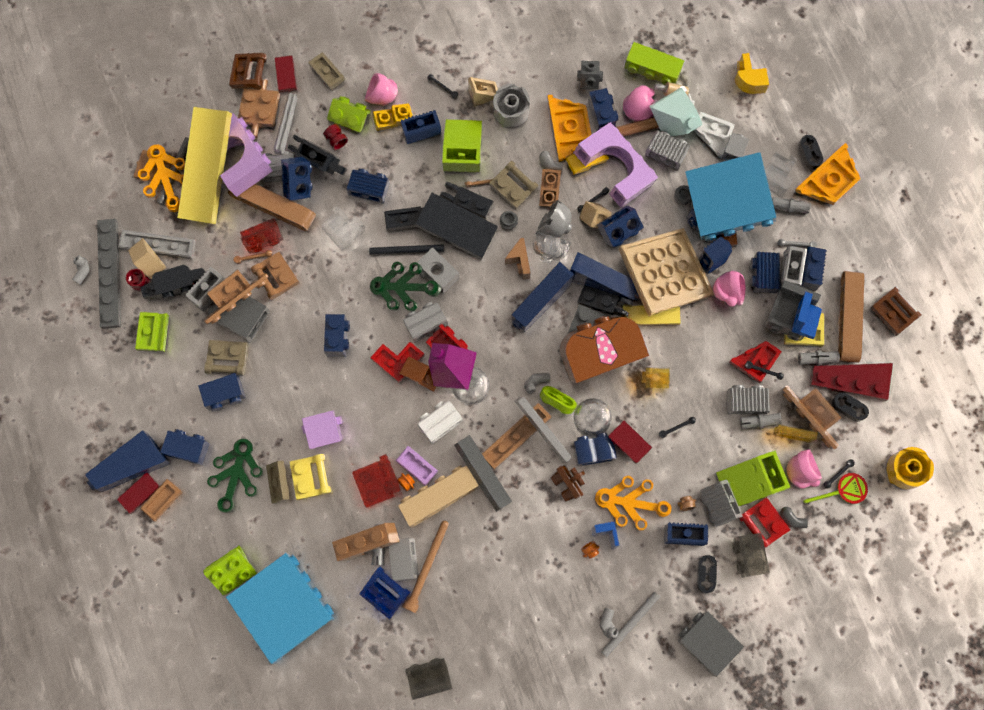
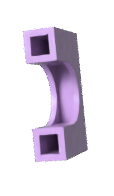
[220,113,273,197]
[573,122,658,208]

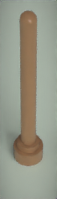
[401,521,449,613]

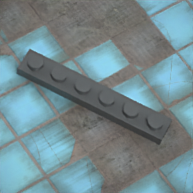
[97,218,121,329]

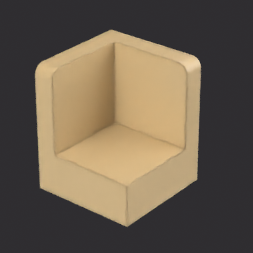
[579,201,611,228]

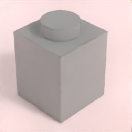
[721,133,749,161]

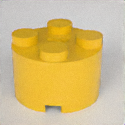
[886,447,934,490]

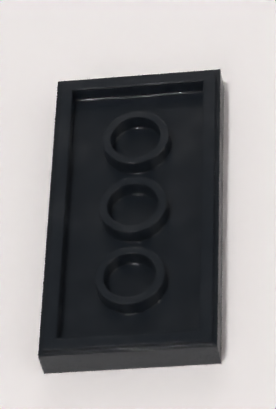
[415,192,498,260]

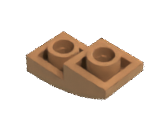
[539,169,561,207]

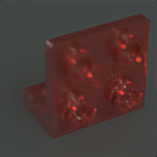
[240,218,284,254]
[352,454,403,508]

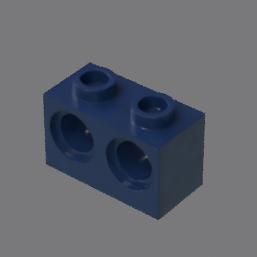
[281,157,312,201]
[597,205,644,247]

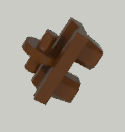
[550,465,585,501]

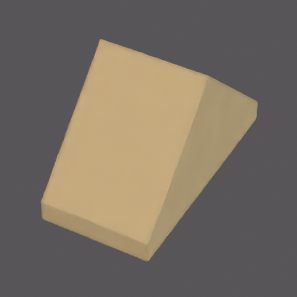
[468,77,498,106]
[128,238,167,279]

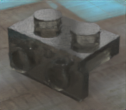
[732,533,770,578]
[405,658,453,700]

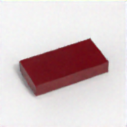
[275,55,297,93]
[117,472,160,514]

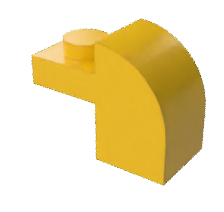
[734,53,769,94]

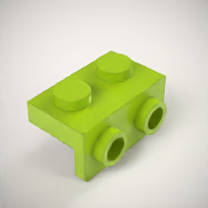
[327,96,371,132]

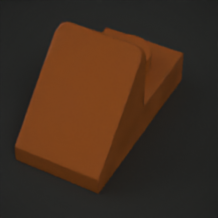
[399,357,436,392]

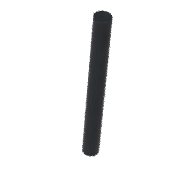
[369,244,444,255]

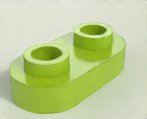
[539,386,577,414]

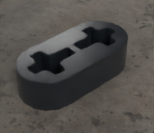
[798,135,824,170]
[832,393,869,422]
[697,555,717,594]

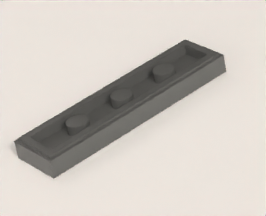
[454,435,512,512]

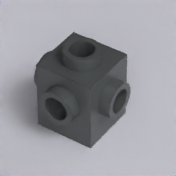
[577,61,603,90]

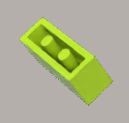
[624,42,685,85]

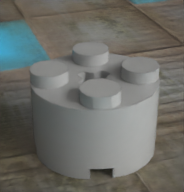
[493,84,530,128]

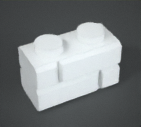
[417,400,463,444]

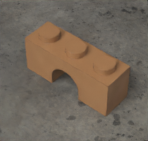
[332,523,400,561]

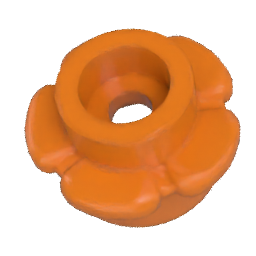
[397,473,415,491]
[581,541,600,559]

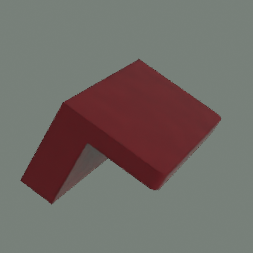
[608,421,653,464]

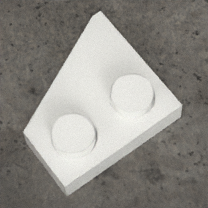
[693,112,735,158]

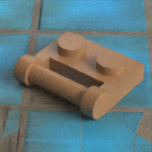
[250,252,299,300]

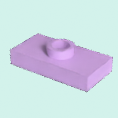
[395,446,438,486]

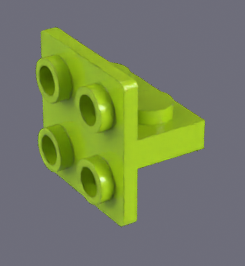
[203,545,257,596]

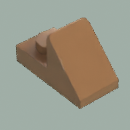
[505,238,531,280]

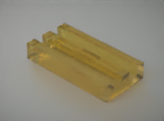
[773,425,818,443]

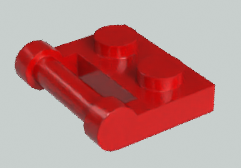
[739,497,790,550]

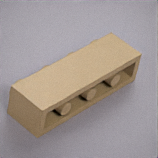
[398,465,479,528]

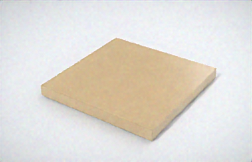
[618,228,714,317]

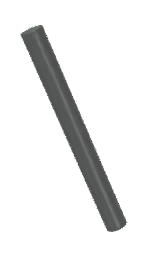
[156,137,189,205]

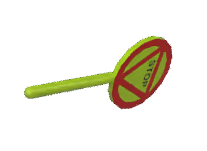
[803,473,868,504]

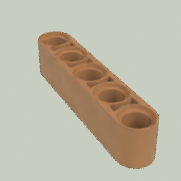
[228,184,316,231]
[838,271,865,363]

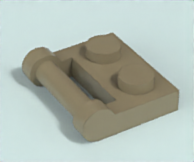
[489,160,539,210]
[204,340,248,376]

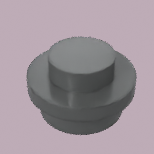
[500,211,518,229]

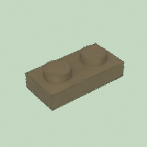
[308,52,345,91]
[266,461,289,504]

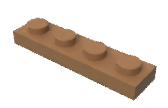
[482,403,552,470]

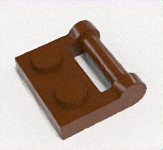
[229,53,267,90]
[870,287,922,336]

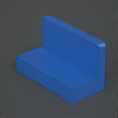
[791,292,822,339]
[592,521,619,549]

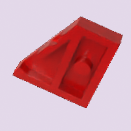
[729,341,782,383]

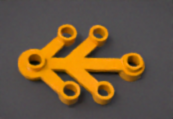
[138,144,185,212]
[595,476,671,531]

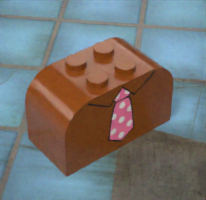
[560,316,649,383]

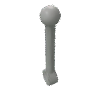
[778,239,817,247]

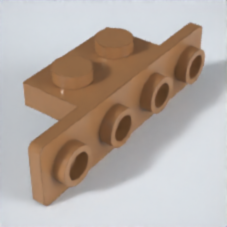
[204,269,269,324]
[783,385,841,450]

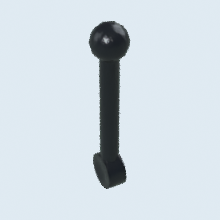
[427,74,458,99]
[577,187,610,212]
[744,361,784,380]
[659,417,696,438]
[824,459,855,489]

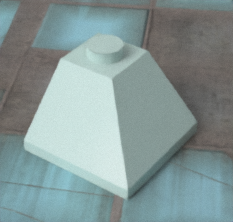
[649,87,703,136]

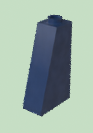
[570,252,639,302]
[511,262,574,332]
[85,430,170,492]

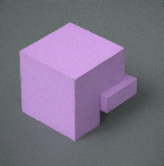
[301,410,343,449]

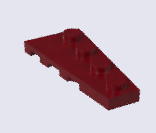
[810,363,893,401]

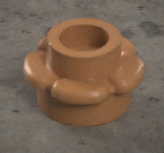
[677,496,697,511]

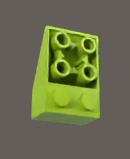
[442,119,482,172]
[716,450,790,507]

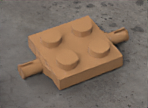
[238,79,280,138]

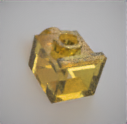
[642,367,670,388]

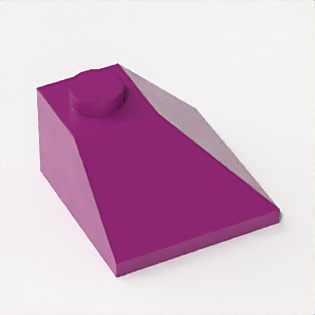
[428,343,477,390]

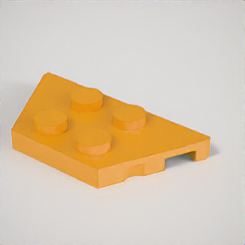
[547,95,592,162]
[795,143,861,205]

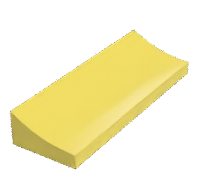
[178,107,232,224]

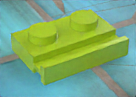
[135,312,169,352]

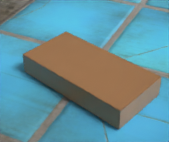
[140,479,182,522]

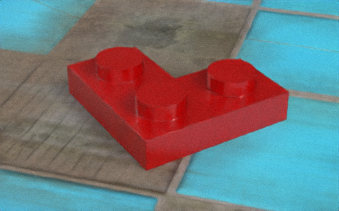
[370,342,425,384]

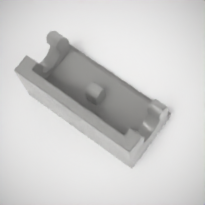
[389,538,419,581]

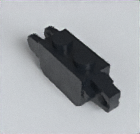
[287,134,347,175]
[140,264,206,301]

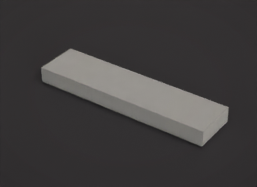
[118,230,196,259]
[514,397,571,463]

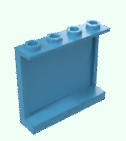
[685,152,776,241]
[226,553,334,664]

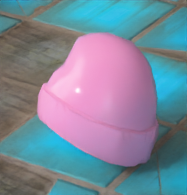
[365,73,398,105]
[623,85,655,122]
[713,271,746,307]
[786,450,822,489]

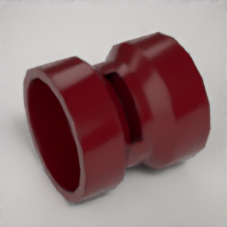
[323,124,348,150]
[126,268,150,292]

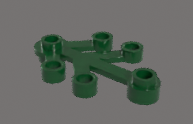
[370,261,441,312]
[207,439,263,513]

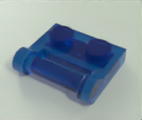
[359,566,411,620]

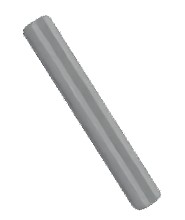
[274,93,298,155]

